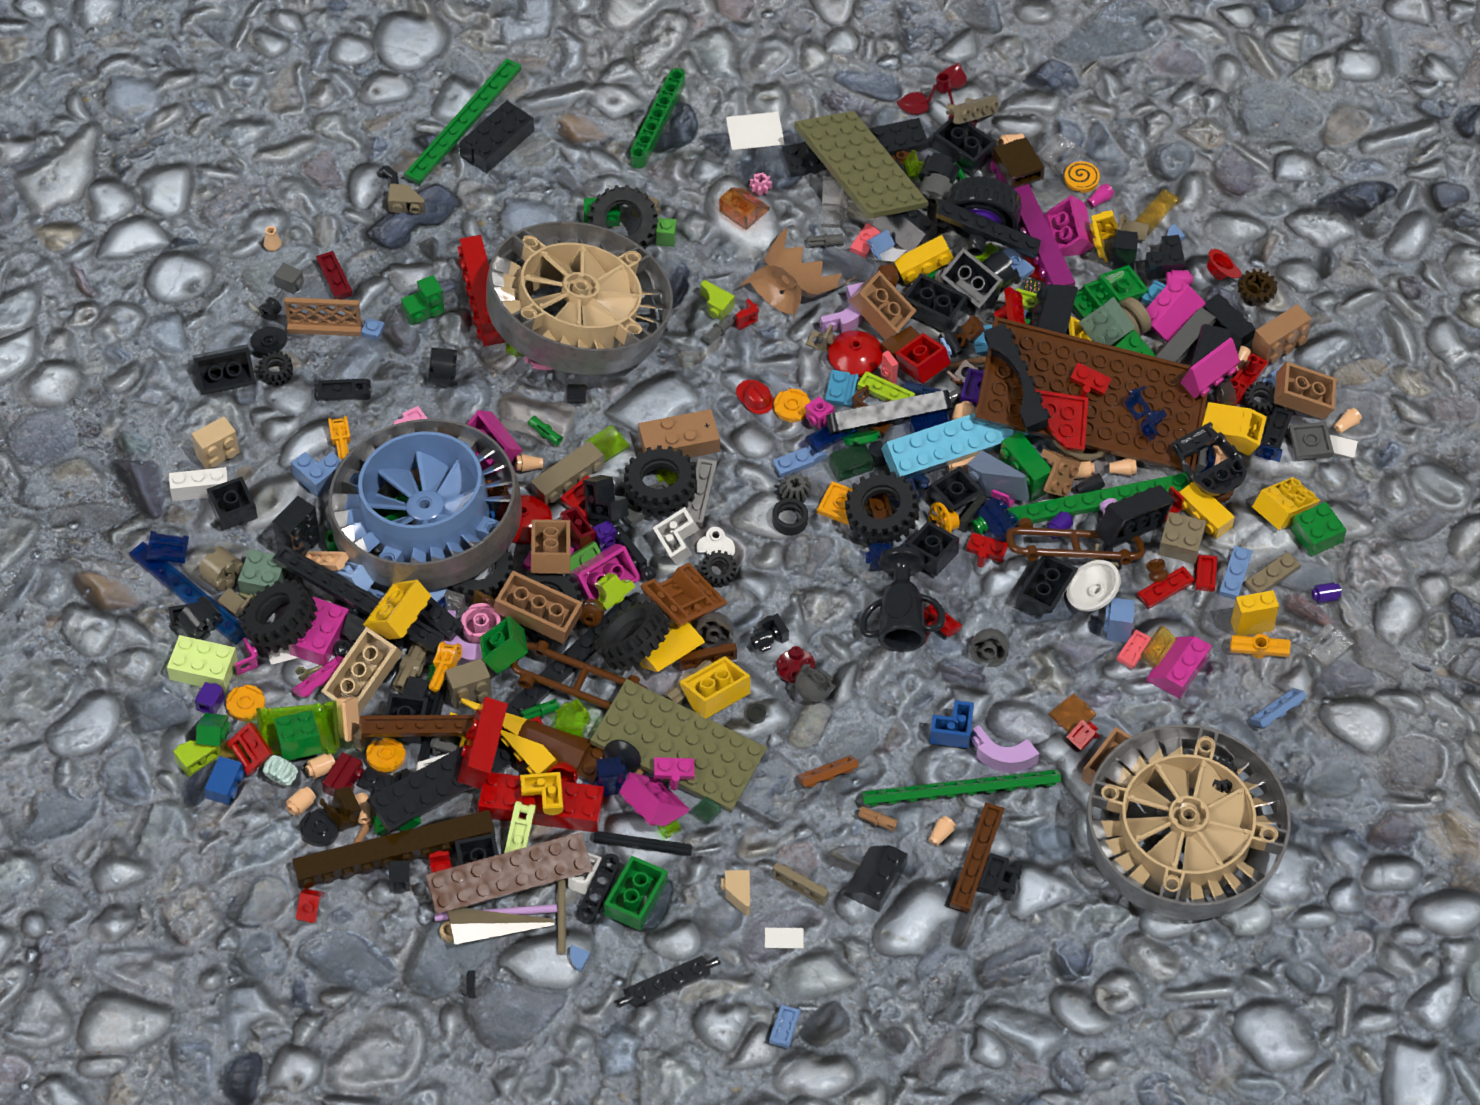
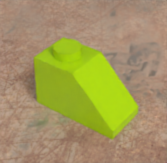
[173,740,221,777]

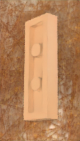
[305,551,349,571]

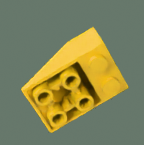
[1201,402,1267,456]
[1252,477,1320,530]

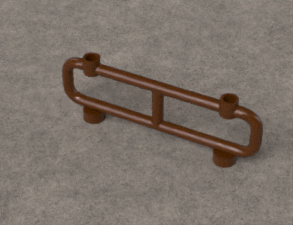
[1006,518,1145,565]
[510,640,648,709]

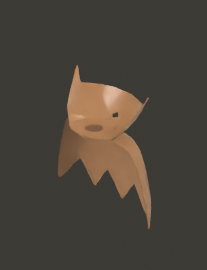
[740,228,856,323]

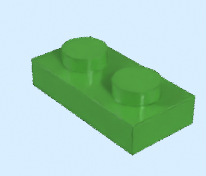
[569,541,601,575]

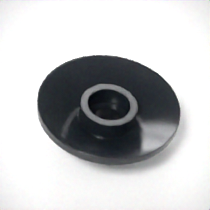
[250,327,287,354]
[604,739,641,774]

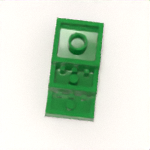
[1072,265,1149,320]

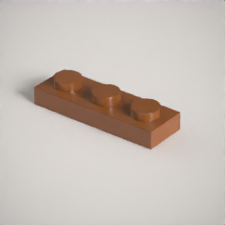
[796,755,859,787]

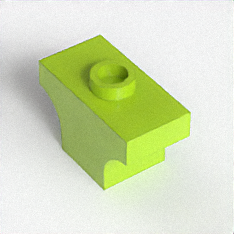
[594,573,636,610]

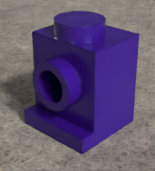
[593,521,619,552]

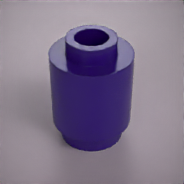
[1046,511,1073,539]
[1311,582,1342,604]

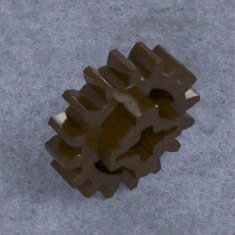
[1237,268,1278,305]

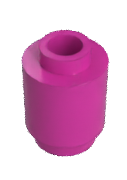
[1166,270,1193,285]

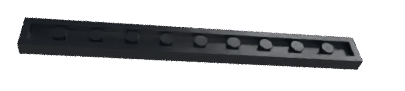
[273,545,445,653]
[502,596,636,730]

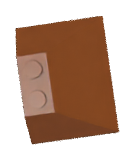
[641,563,728,627]

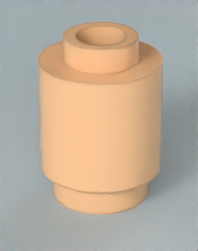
[1074,460,1095,479]
[305,753,335,779]
[286,787,316,816]

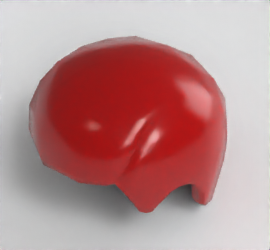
[547,762,578,783]

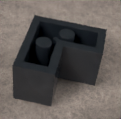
[1109,230,1138,271]
[1144,235,1186,280]
[583,475,629,521]

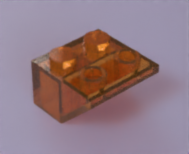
[719,187,770,230]

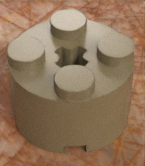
[199,546,244,591]

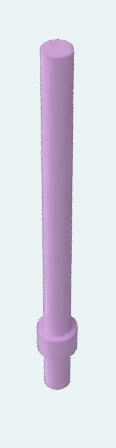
[434,904,557,921]

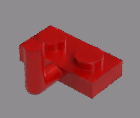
[1069,362,1112,397]
[966,532,1008,568]
[924,604,962,644]

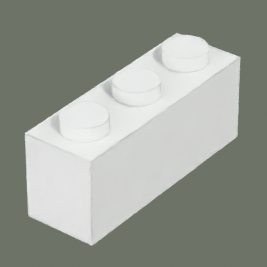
[169,467,229,501]

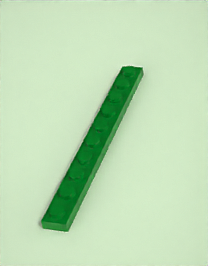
[404,58,521,186]
[1003,473,1189,529]
[861,769,1061,806]

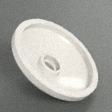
[1066,560,1121,612]

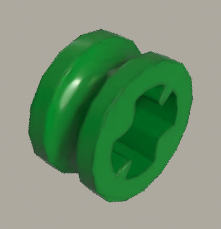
[971,516,989,535]

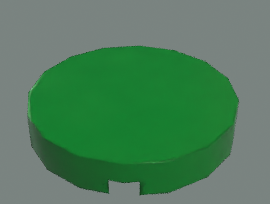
[843,430,881,446]

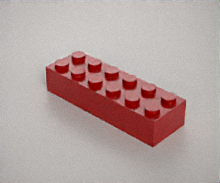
[457,235,505,347]
[478,772,604,833]

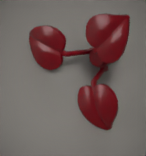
[897,62,978,126]

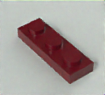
[316,251,353,299]

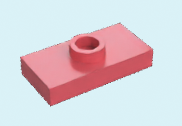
[850,223,881,258]
[880,351,898,384]
[1116,630,1153,669]

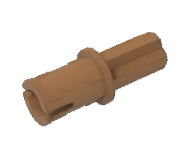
[858,806,898,832]

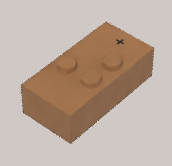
[638,409,720,458]
[494,571,583,644]

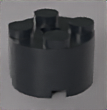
[919,153,960,185]
[982,251,1019,293]
[428,347,458,386]
[177,596,224,640]

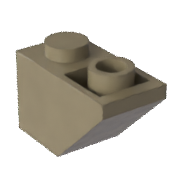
[388,184,425,214]

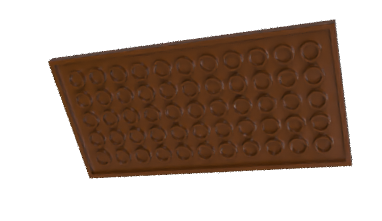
[974,316,1207,472]

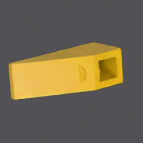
[501,730,558,774]

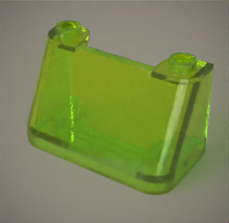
[256,701,341,760]

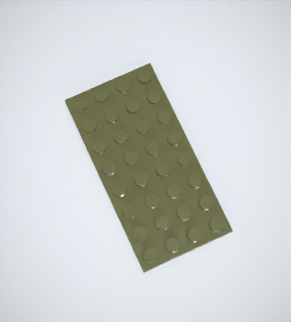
[794,111,928,219]
[590,679,767,813]

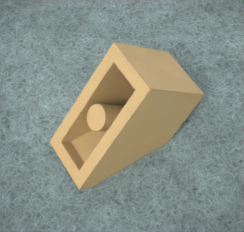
[721,870,750,916]

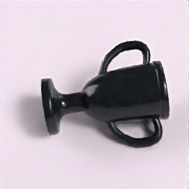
[859,546,945,652]

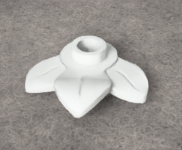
[697,527,735,564]

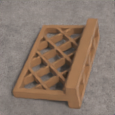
[284,297,363,336]

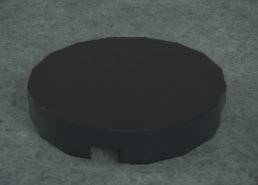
[300,808,340,847]

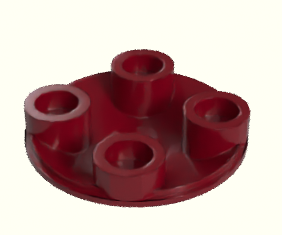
[776,646,816,683]

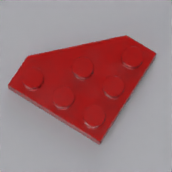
[1035,389,1089,452]

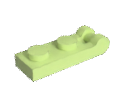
[504,801,536,853]

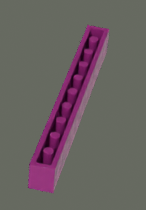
[990,154,1075,286]

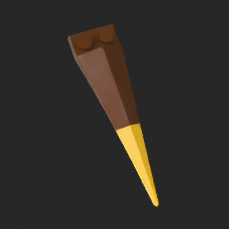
[461,698,607,785]

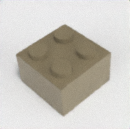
[1158,512,1206,564]
[445,658,492,709]

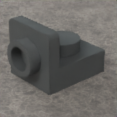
[430,736,458,757]

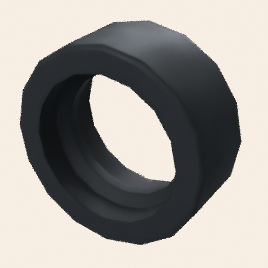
[772,498,808,536]

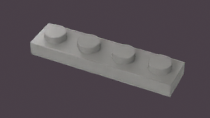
[686,458,717,527]

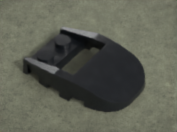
[1172,422,1247,496]

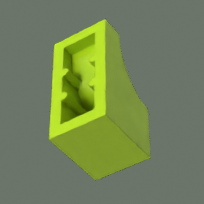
[700,279,735,320]

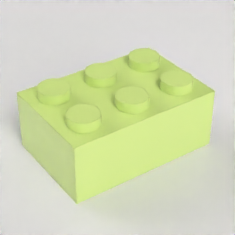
[167,635,238,692]

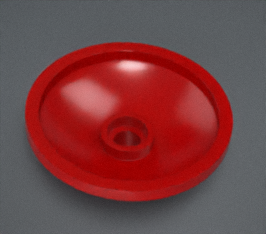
[828,330,883,377]
[496,495,552,544]

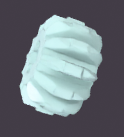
[263,755,298,786]

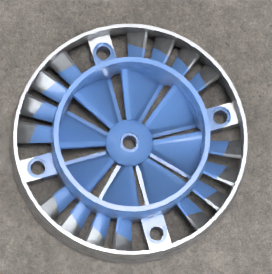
[329,419,522,590]

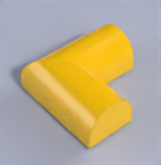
[520,772,563,815]

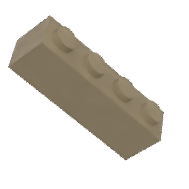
[531,441,604,505]

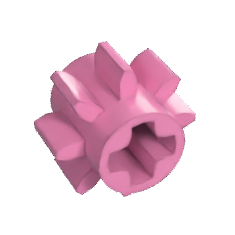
[750,173,772,195]

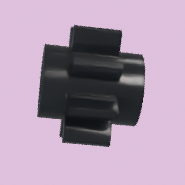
[750,627,774,653]

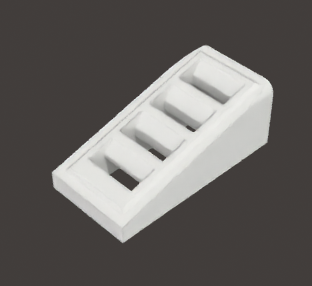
[568,853,602,895]

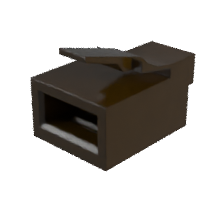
[319,787,361,831]

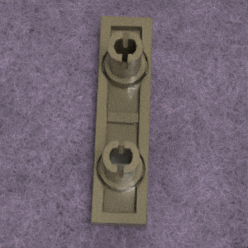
[946,95,999,124]

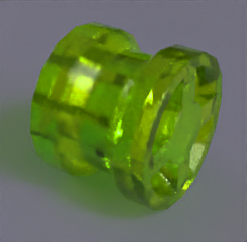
[657,819,681,839]

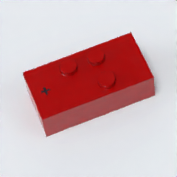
[457,696,508,789]

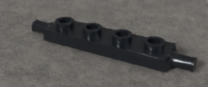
[617,956,721,1008]

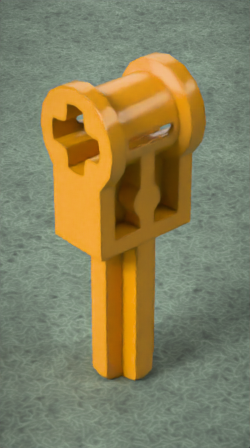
[328,415,351,460]
[429,642,462,692]

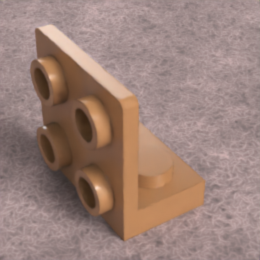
[1041,449,1081,497]

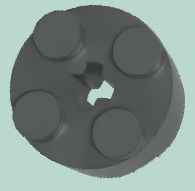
[919,173,955,212]

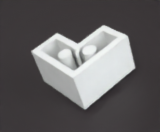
[653,507,700,565]

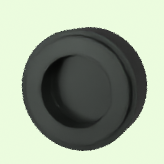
[747,703,766,724]

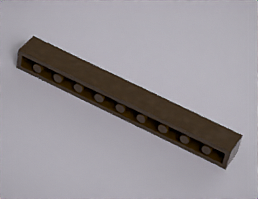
[292,810,496,889]

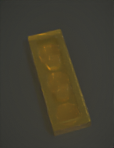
[1135,189,1179,235]

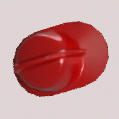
[1207,249,1242,280]
[736,380,774,414]

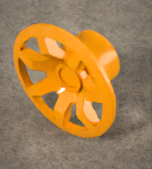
[928,502,960,533]

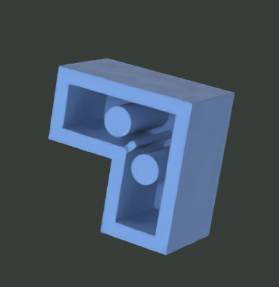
[291,452,342,497]
[1103,598,1135,643]

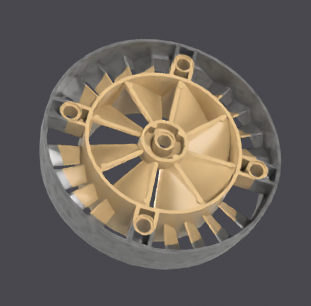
[486,221,673,375]
[1086,724,1291,920]

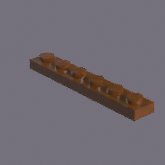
[359,715,474,737]
[950,802,1005,913]

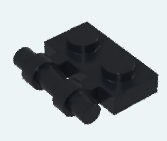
[978,853,1023,901]

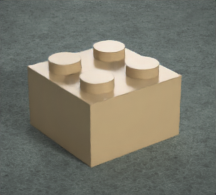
[191,416,239,469]

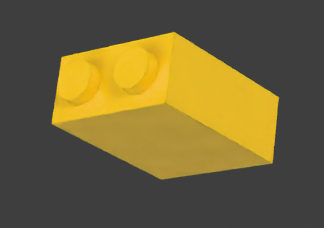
[1231,590,1279,636]

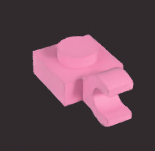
[393,406,428,425]

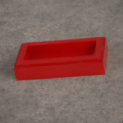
[1195,554,1217,592]

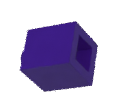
[195,682,225,714]

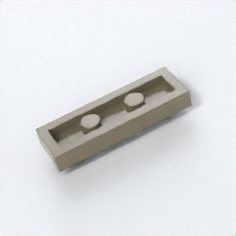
[1244,552,1301,594]
[772,862,829,906]

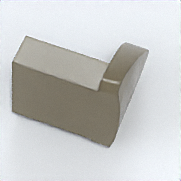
[352,729,374,752]

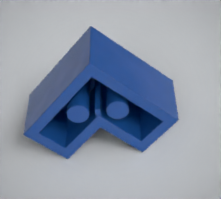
[929,700,974,748]

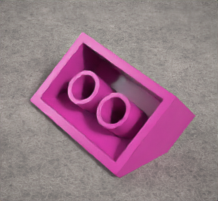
[1044,195,1095,257]
[1146,275,1206,343]
[1180,337,1240,399]
[467,410,522,476]
[570,544,641,600]
[1146,636,1212,699]
[619,772,690,826]

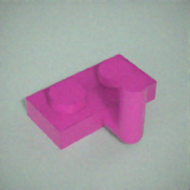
[654,757,694,791]

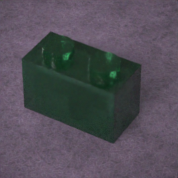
[829,444,873,482]

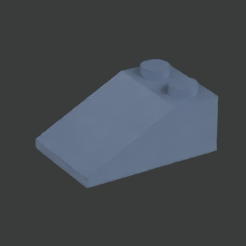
[967,450,1029,501]

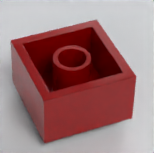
[895,333,951,384]

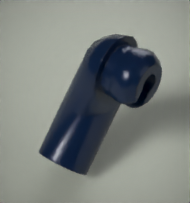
[906,474,930,489]

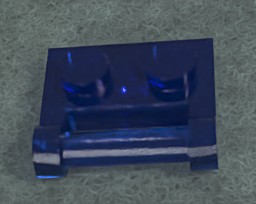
[146,531,189,564]

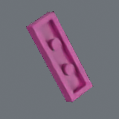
[292,656,345,697]

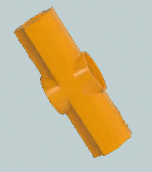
[1230,634,1291,659]

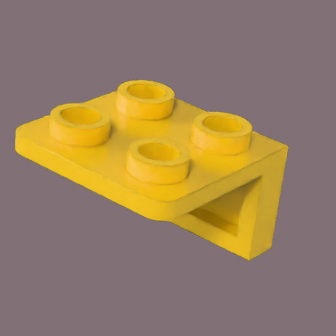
[1090,210,1118,263]

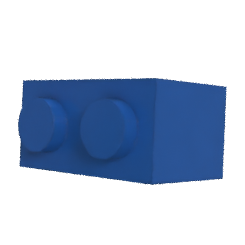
[204,756,245,805]

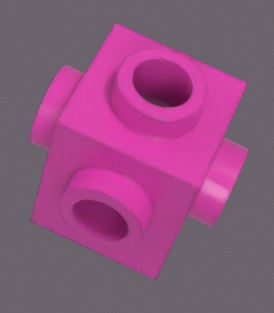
[805,396,835,430]

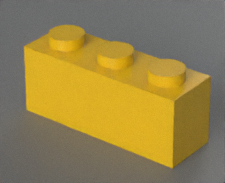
[894,235,954,285]
[1177,482,1235,539]

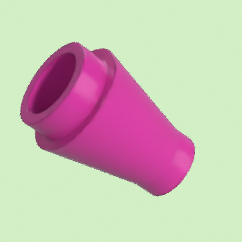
[1087,183,1114,208]

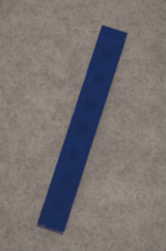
[129,542,246,645]

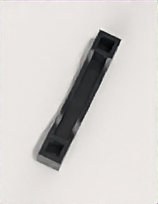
[984,323,1050,434]

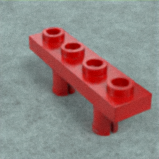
[994,286,1026,324]
[1214,353,1269,406]

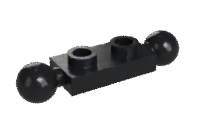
[614,526,657,581]

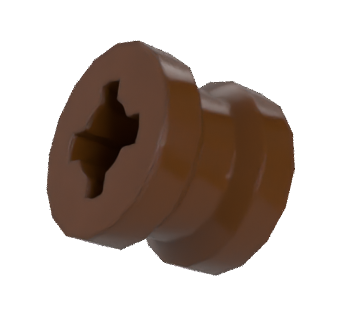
[1146,558,1168,582]

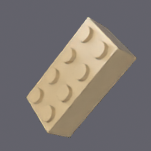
[321,627,403,715]

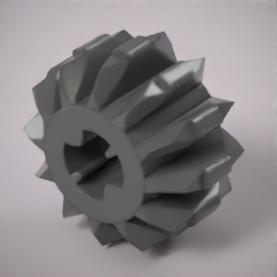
[779,472,811,502]

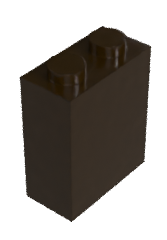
[992,137,1045,189]

